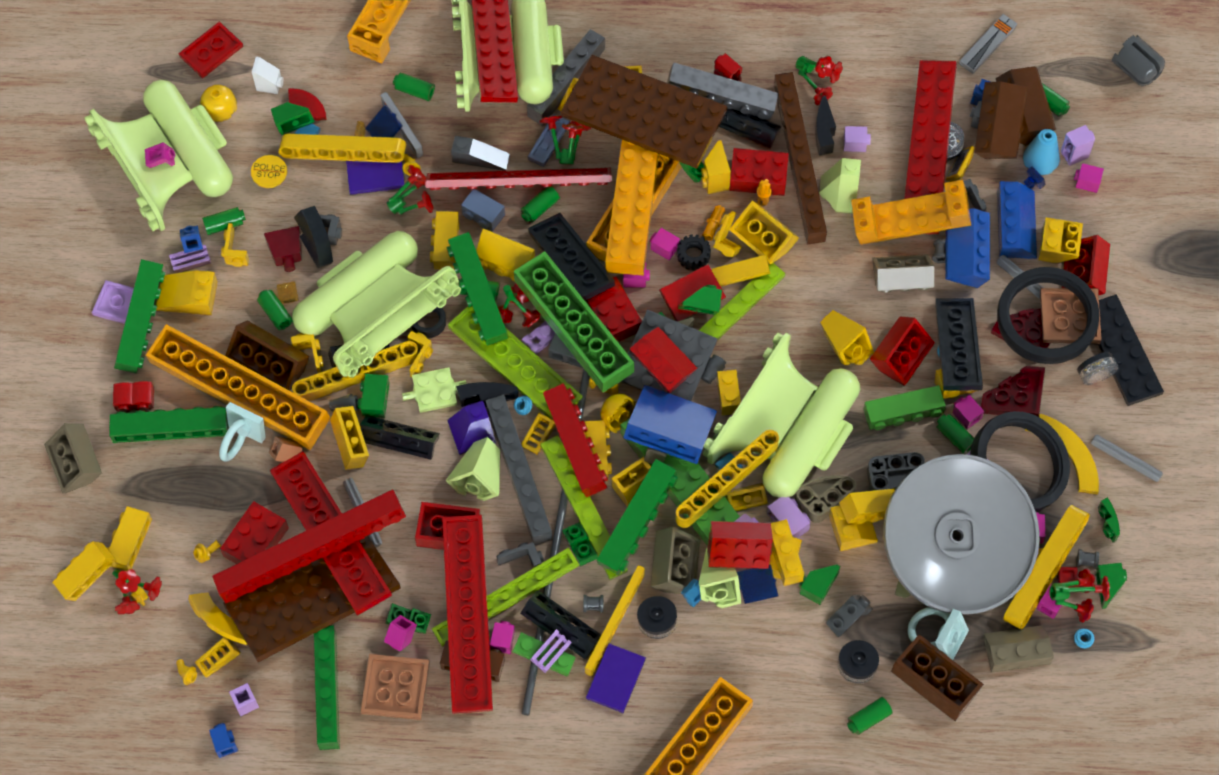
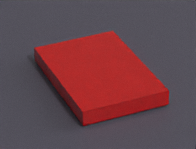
[178,21,244,79]
[659,264,726,322]

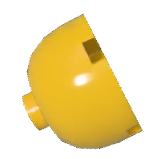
[200,85,237,122]
[600,394,637,433]

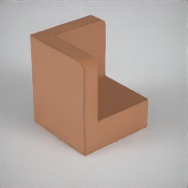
[269,436,303,462]

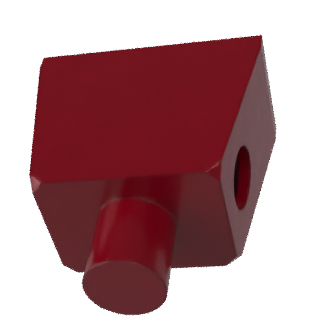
[264,226,302,272]

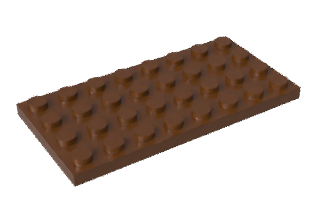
[561,55,727,168]
[223,536,401,663]

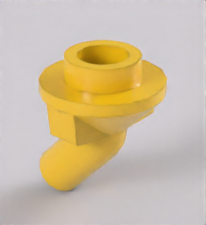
[402,154,421,176]
[193,540,221,563]
[176,659,197,685]

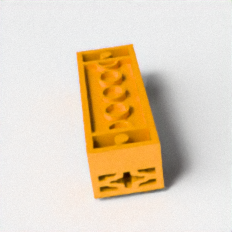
[347,0,411,64]
[851,180,971,245]

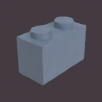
[461,189,505,231]

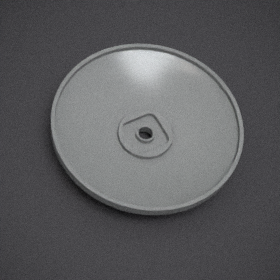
[883,454,1039,615]

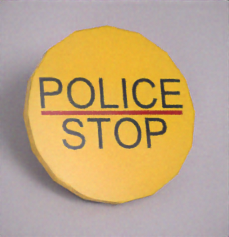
[251,155,287,188]

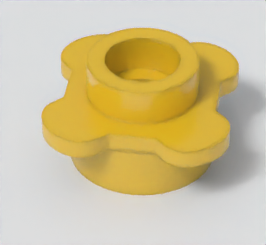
[130,586,148,606]

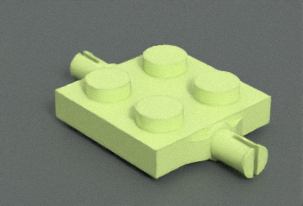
[402,367,467,413]

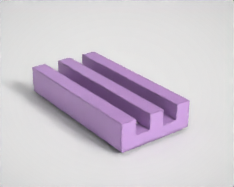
[169,245,211,273]
[530,629,572,673]

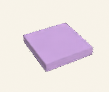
[92,280,134,324]

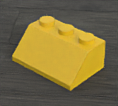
[730,201,799,264]
[476,229,535,282]

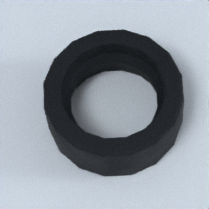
[411,307,446,338]

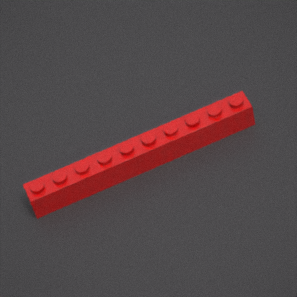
[212,489,407,603]

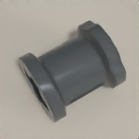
[932,239,946,263]
[1076,549,1099,569]
[583,595,604,613]

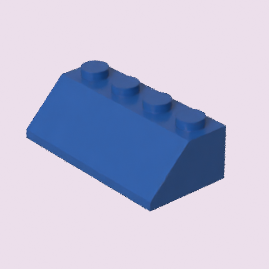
[997,181,1037,259]
[945,208,990,288]

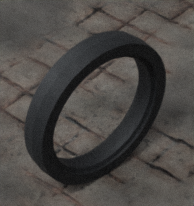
[997,267,1100,364]
[970,411,1070,512]

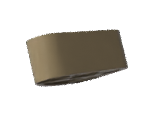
[795,475,856,523]

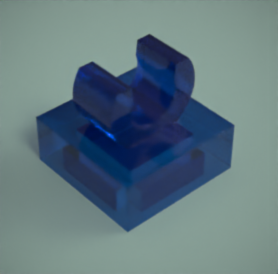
[1023,167,1046,189]

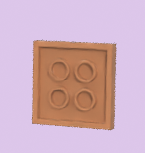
[1040,288,1101,344]
[361,654,430,720]

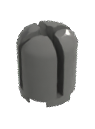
[1112,35,1165,86]

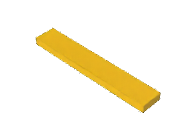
[585,565,645,676]

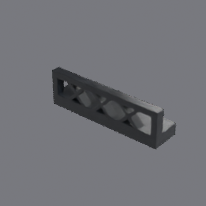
[719,109,782,148]
[360,415,440,460]
[520,590,601,659]

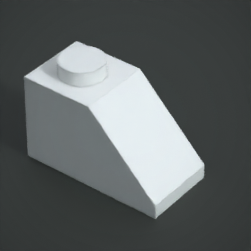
[252,57,284,94]

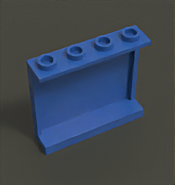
[623,385,717,464]

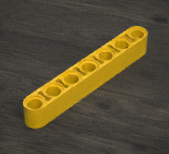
[278,134,406,163]
[292,341,419,402]
[675,430,779,528]
[1003,505,1090,630]

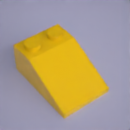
[156,270,218,315]

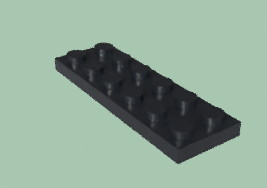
[528,213,615,301]
[1098,294,1164,406]
[935,298,983,391]

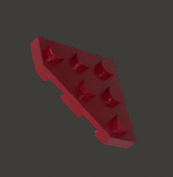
[991,308,1051,348]
[981,366,1045,417]

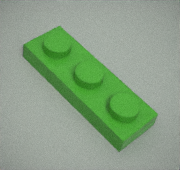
[512,632,576,677]

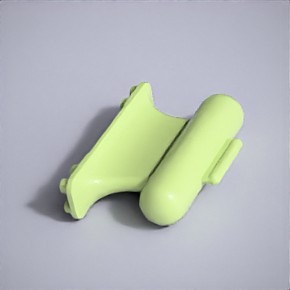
[452,0,564,112]
[84,80,233,232]
[292,231,461,377]
[703,333,861,498]

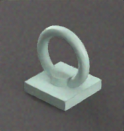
[219,402,266,462]
[908,607,969,660]

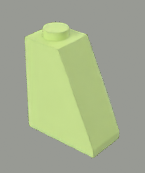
[819,158,861,214]
[446,437,500,501]
[699,548,741,608]

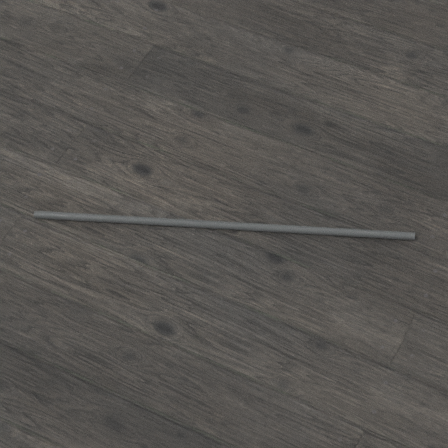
[522,369,590,716]

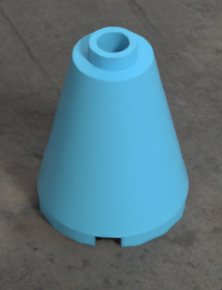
[1023,129,1060,175]

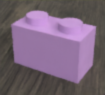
[1060,125,1095,166]
[767,497,810,538]

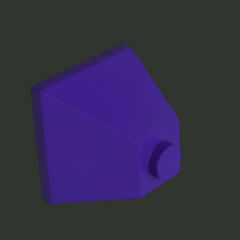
[447,401,496,455]

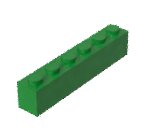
[446,232,508,346]
[114,259,165,374]
[109,406,229,443]
[597,459,678,575]
[314,625,340,750]

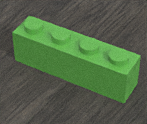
[863,385,946,430]

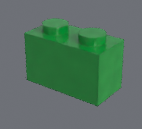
[358,374,390,418]

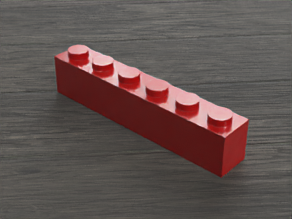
[543,383,608,497]

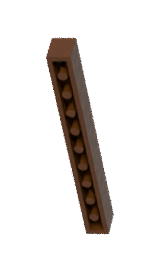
[774,72,827,245]

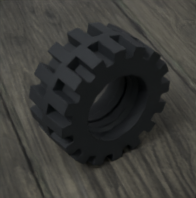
[677,234,711,271]

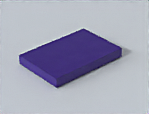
[346,161,405,195]
[586,644,646,713]

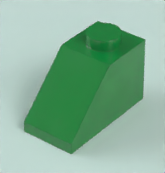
[271,102,315,135]
[678,285,722,315]
[1095,563,1127,609]
[799,565,841,605]

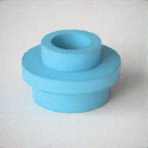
[514,396,532,415]
[1074,628,1094,649]

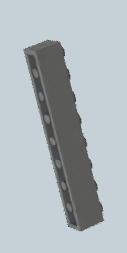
[485,395,553,545]

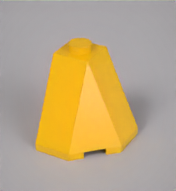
[820,310,874,365]

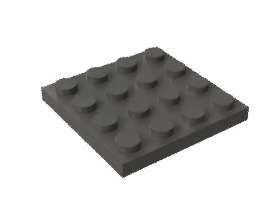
[621,309,718,401]

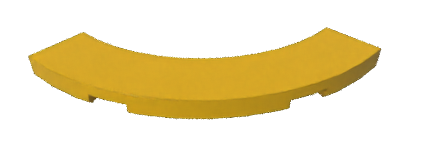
[1025,413,1099,495]
[188,592,247,645]

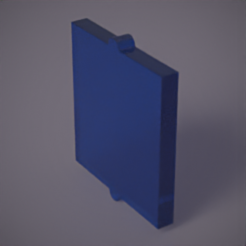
[365,105,403,138]
[737,564,779,604]

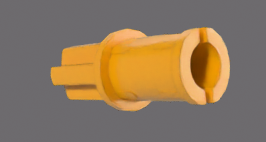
[757,179,772,206]
[702,205,725,241]

